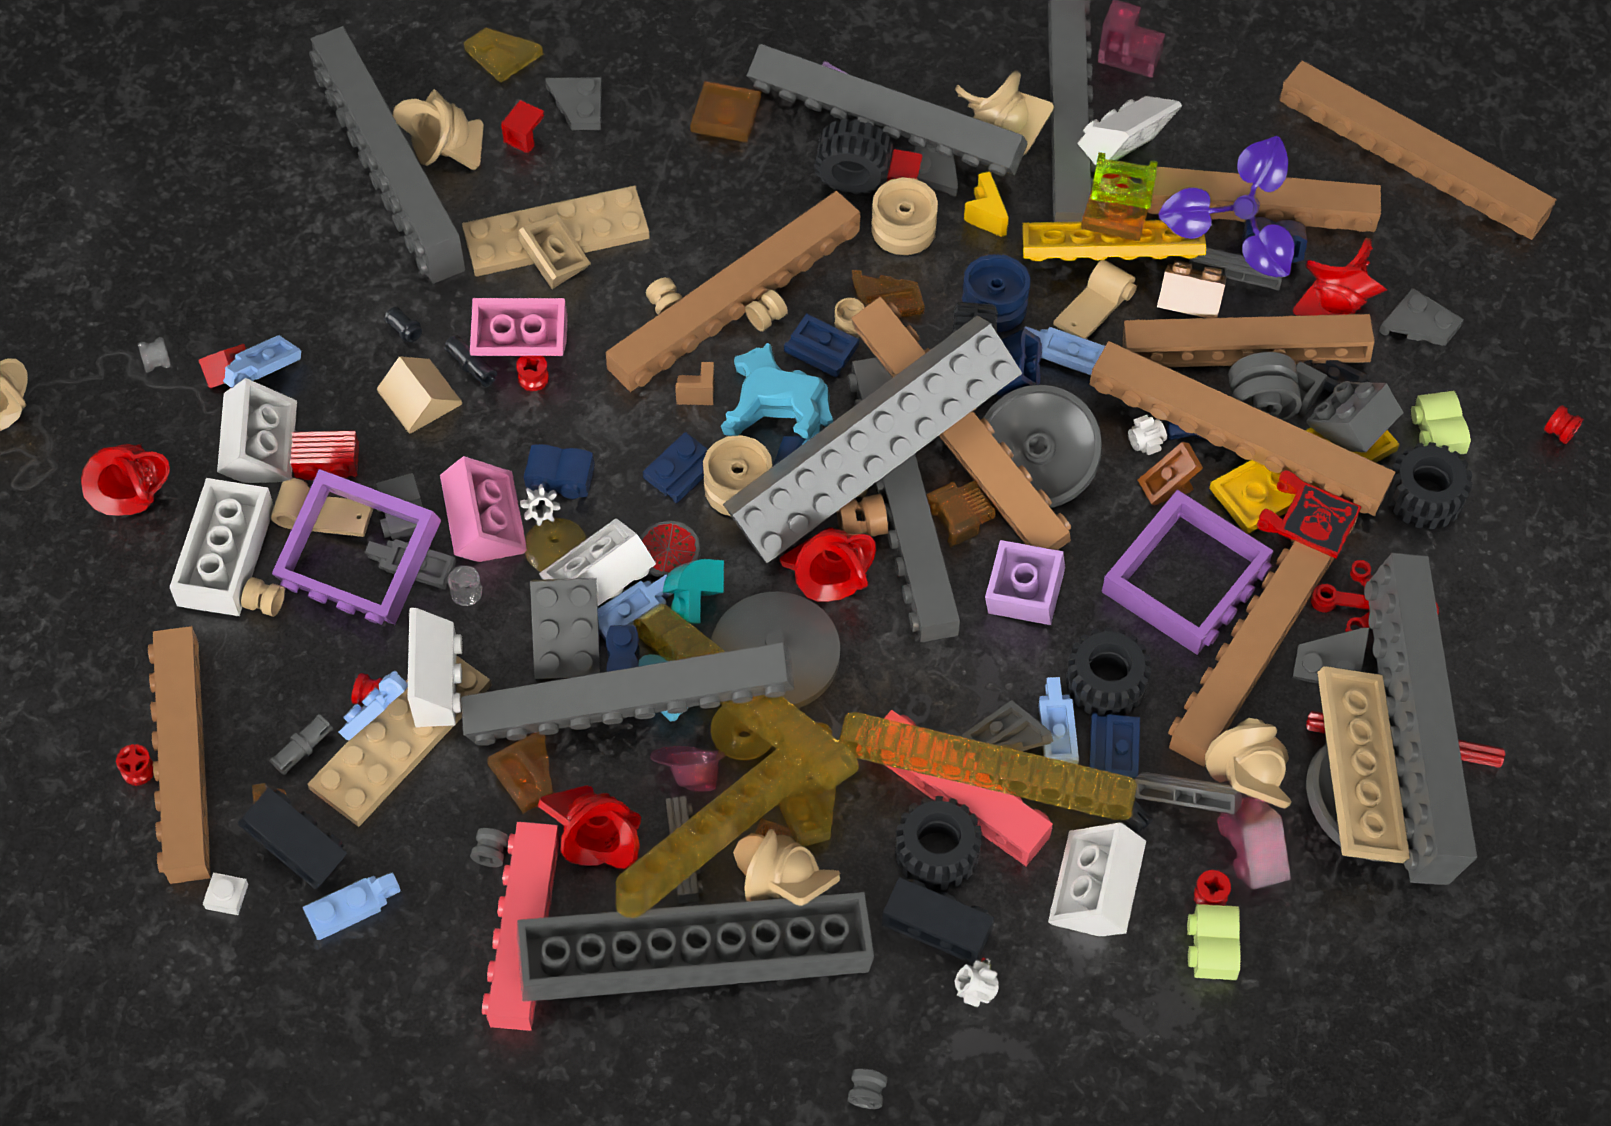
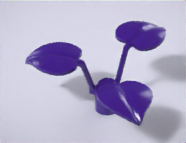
[1159,136,1295,277]

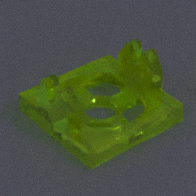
[1091,152,1158,209]

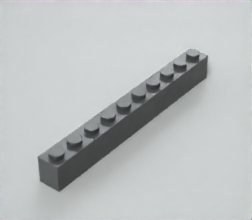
[1048,0,1097,222]
[747,44,1028,176]
[847,357,960,643]
[461,642,795,745]

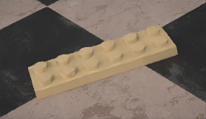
[462,186,650,277]
[308,656,492,827]
[1317,666,1410,863]

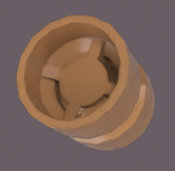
[836,494,888,536]

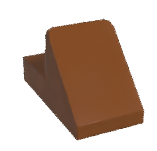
[1138,442,1203,505]

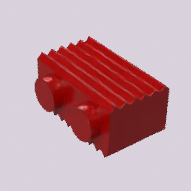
[290,430,359,480]

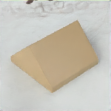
[519,215,591,289]
[377,356,462,434]

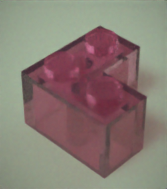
[1098,0,1165,78]
[1217,796,1291,889]

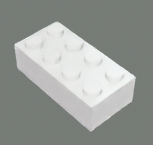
[169,478,274,616]

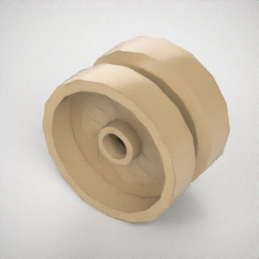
[872,178,938,255]
[703,435,772,516]

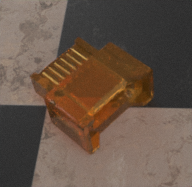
[926,480,995,547]

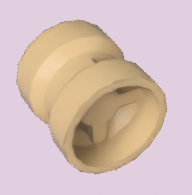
[646,277,683,315]
[745,290,788,331]
[834,298,865,338]
[241,577,285,617]

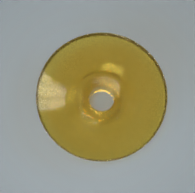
[525,518,587,572]
[711,700,777,760]

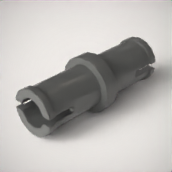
[270,714,333,775]

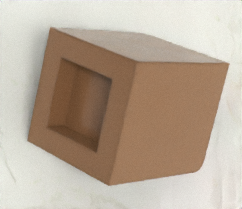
[676,362,715,405]

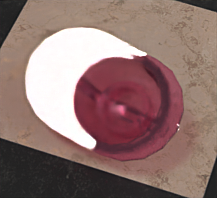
[650,746,725,791]

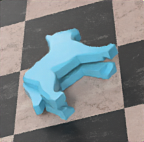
[721,343,834,445]

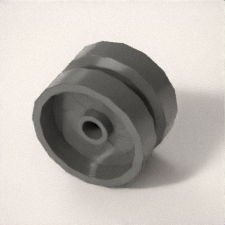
[1228,352,1302,421]

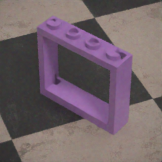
[272,469,441,625]
[1102,490,1273,655]

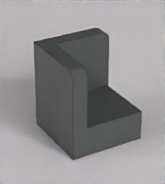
[1296,361,1327,418]

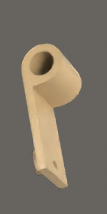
[1053,259,1137,339]
[271,478,374,537]

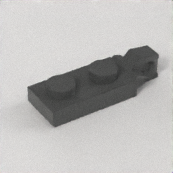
[365,539,457,590]

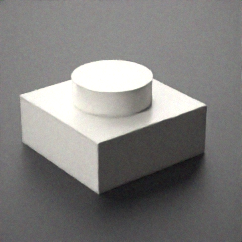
[203,873,248,915]

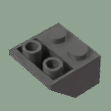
[1306,381,1403,453]

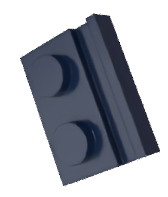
[784,314,859,378]
[643,432,708,504]
[1089,713,1140,783]

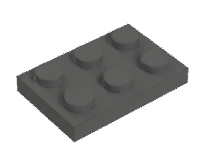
[530,578,601,679]

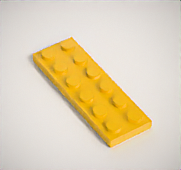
[1023,220,1206,261]
[1209,428,1400,534]

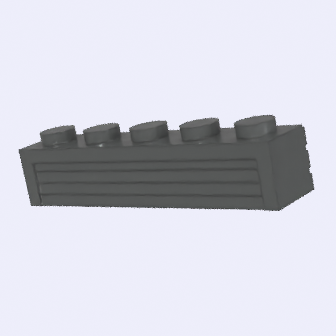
[1189,247,1283,290]
[1135,771,1242,815]
[666,796,703,904]

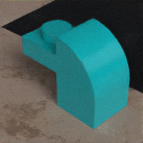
[663,559,724,626]

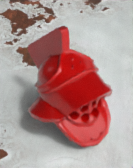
[1293,237,1387,316]
[81,444,170,516]
[780,527,876,602]
[538,785,642,868]

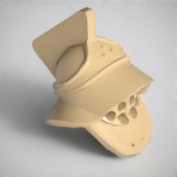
[955,70,1054,155]
[392,89,483,170]
[0,359,28,431]
[1205,718,1291,808]
[733,829,840,905]

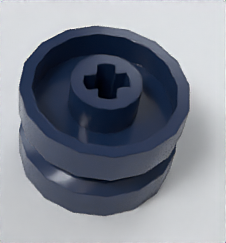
[962,254,1030,333]

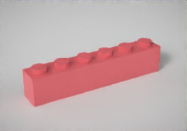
[866,710,1053,866]
[482,822,560,1031]

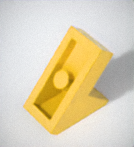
[964,172,1008,236]

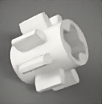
[1128,415,1167,455]
[520,484,560,526]
[955,961,999,1007]

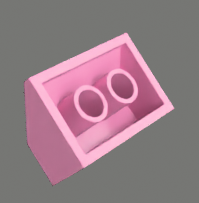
[470,298,568,356]
[440,456,527,562]

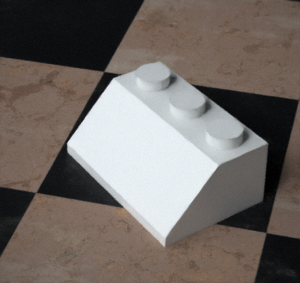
[1078,96,1183,170]
[217,378,297,483]
[539,518,656,606]
[407,608,462,727]
[1048,823,1146,936]

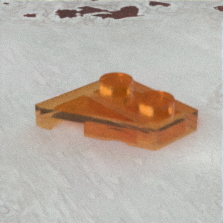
[852,270,925,317]
[487,732,553,813]

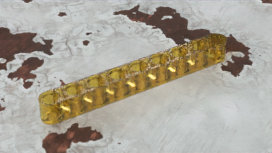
[634,603,859,790]
[837,712,1137,820]
[616,722,833,918]

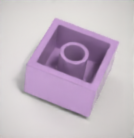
[985,540,1065,625]

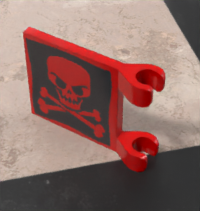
[1257,470,1362,559]

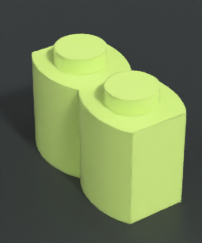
[1411,391,1471,454]
[1187,904,1240,980]

